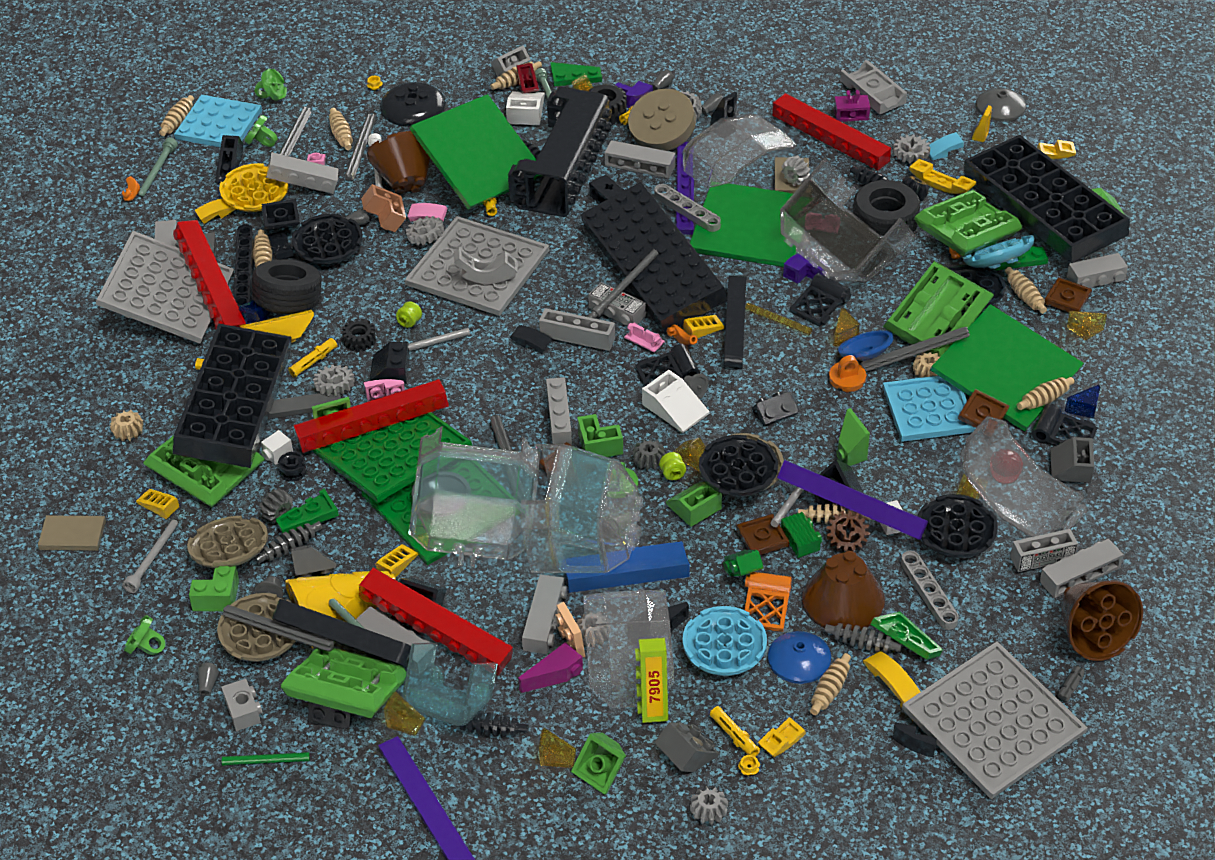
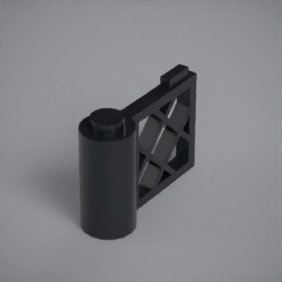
[789,273,851,327]
[635,344,700,386]
[1032,404,1098,445]

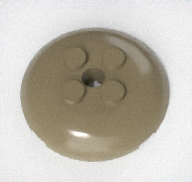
[187,516,268,568]
[217,593,296,662]

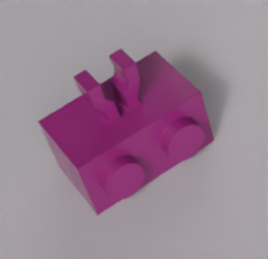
[834,90,870,122]

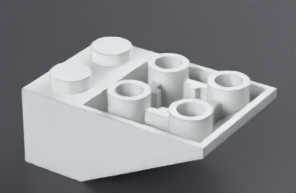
[506,91,545,125]
[642,370,709,433]

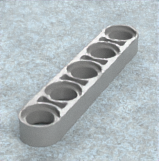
[654,184,721,232]
[901,551,958,630]

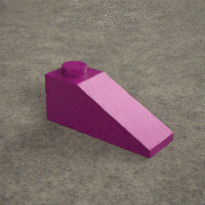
[518,642,583,693]

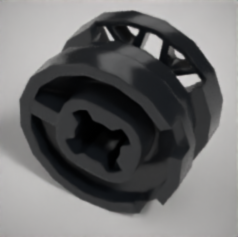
[278,451,307,482]

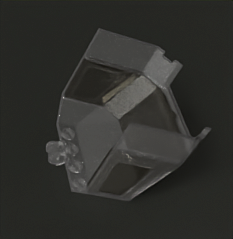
[780,158,916,283]

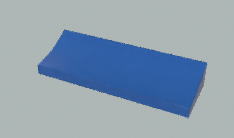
[563,541,690,593]

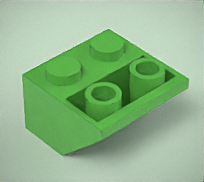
[666,482,722,527]

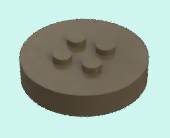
[628,89,696,151]

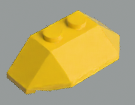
[240,310,314,343]

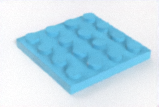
[174,95,262,147]
[883,376,977,442]

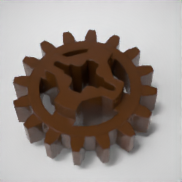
[825,510,870,553]

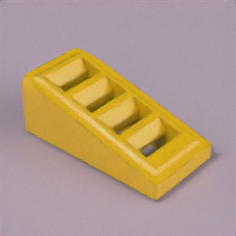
[972,105,992,142]
[684,315,724,338]
[136,489,179,519]
[376,544,418,578]

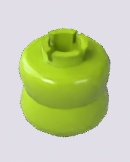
[396,301,422,328]
[659,452,686,481]

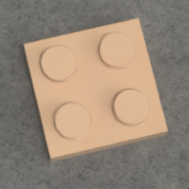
[555,602,585,657]

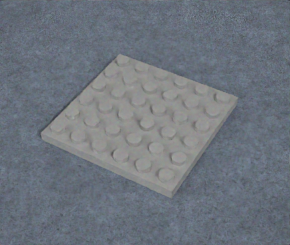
[405,216,549,316]
[95,231,234,344]
[902,642,1087,799]

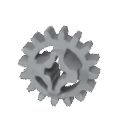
[893,134,930,164]
[406,216,444,245]
[313,365,355,396]

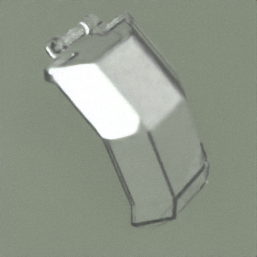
[683,113,797,188]
[959,416,1088,537]
[583,588,675,708]

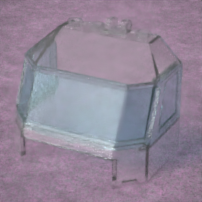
[409,426,540,568]
[521,444,643,573]

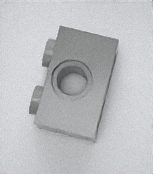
[490,45,531,77]
[222,679,262,731]

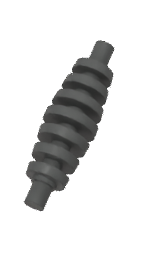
[255,521,323,564]
[825,623,902,653]

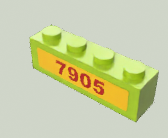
[635,638,668,723]

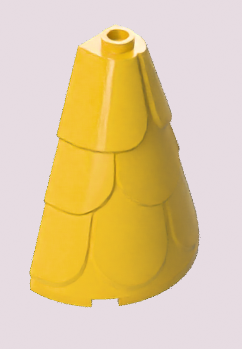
[285,571,396,649]

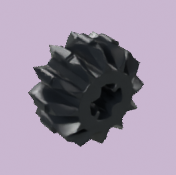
[901,175,930,201]

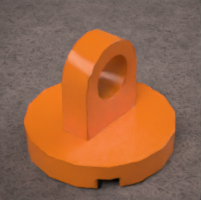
[829,355,867,392]

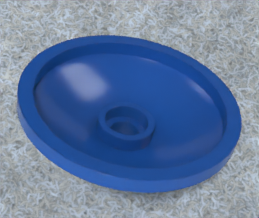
[838,330,893,361]
[768,631,831,684]

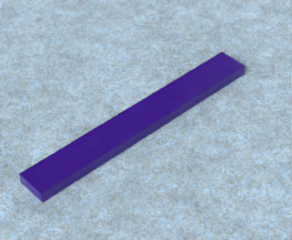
[676,142,694,235]
[777,460,928,540]
[378,736,475,860]

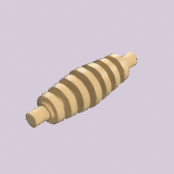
[490,61,542,90]
[159,95,194,136]
[329,108,353,150]
[253,230,272,267]
[1005,267,1047,314]
[1017,377,1074,410]
[798,504,872,525]
[810,653,851,715]

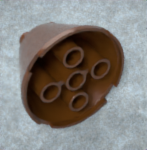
[366,131,431,194]
[802,551,885,631]
[1061,580,1143,661]

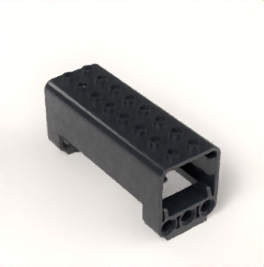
[508,87,612,217]

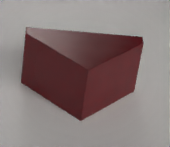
[516,63,539,93]

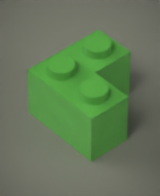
[577,414,623,460]
[189,566,239,611]

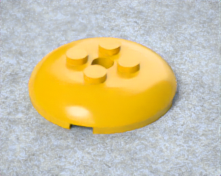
[219,163,289,212]

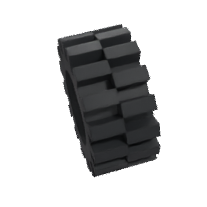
[342,319,376,352]

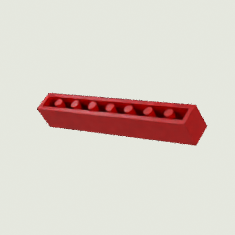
[772,93,891,171]
[173,220,246,328]
[293,379,449,453]
[359,567,513,676]

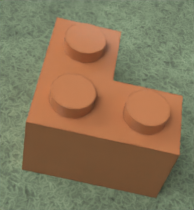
[361,184,406,232]

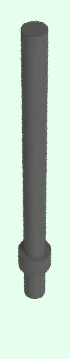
[587,249,658,319]

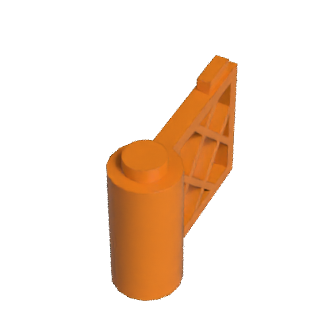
[745,572,792,632]

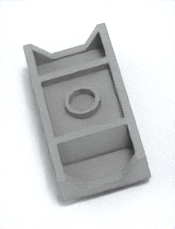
[840,60,907,115]

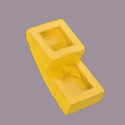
[1037,140,1076,159]
[195,198,235,224]
[758,717,806,757]

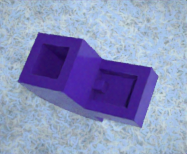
[615,81,653,108]
[783,253,826,284]

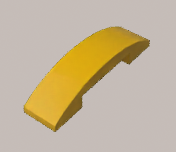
[909,159,976,194]
[863,651,920,721]

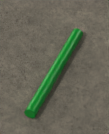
[222,752,310,765]

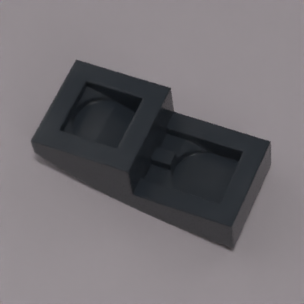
[267,231,294,260]
[510,325,552,354]
[893,722,937,758]

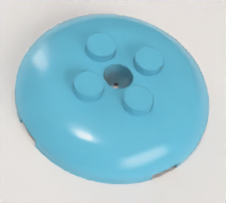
[963,235,1034,269]
[683,606,767,676]

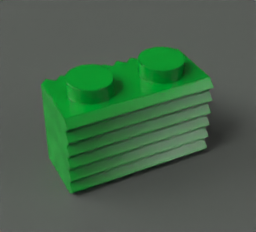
[781,512,822,558]
[723,550,763,576]

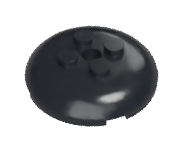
[380,82,446,127]
[292,214,363,265]
[933,265,1006,310]
[699,435,778,497]
[918,494,998,558]

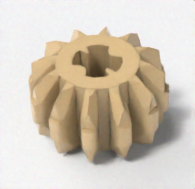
[913,352,940,378]
[110,410,144,441]

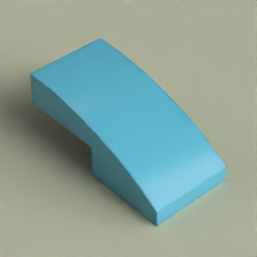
[929,132,964,160]

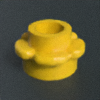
[367,76,383,90]
[738,755,760,776]

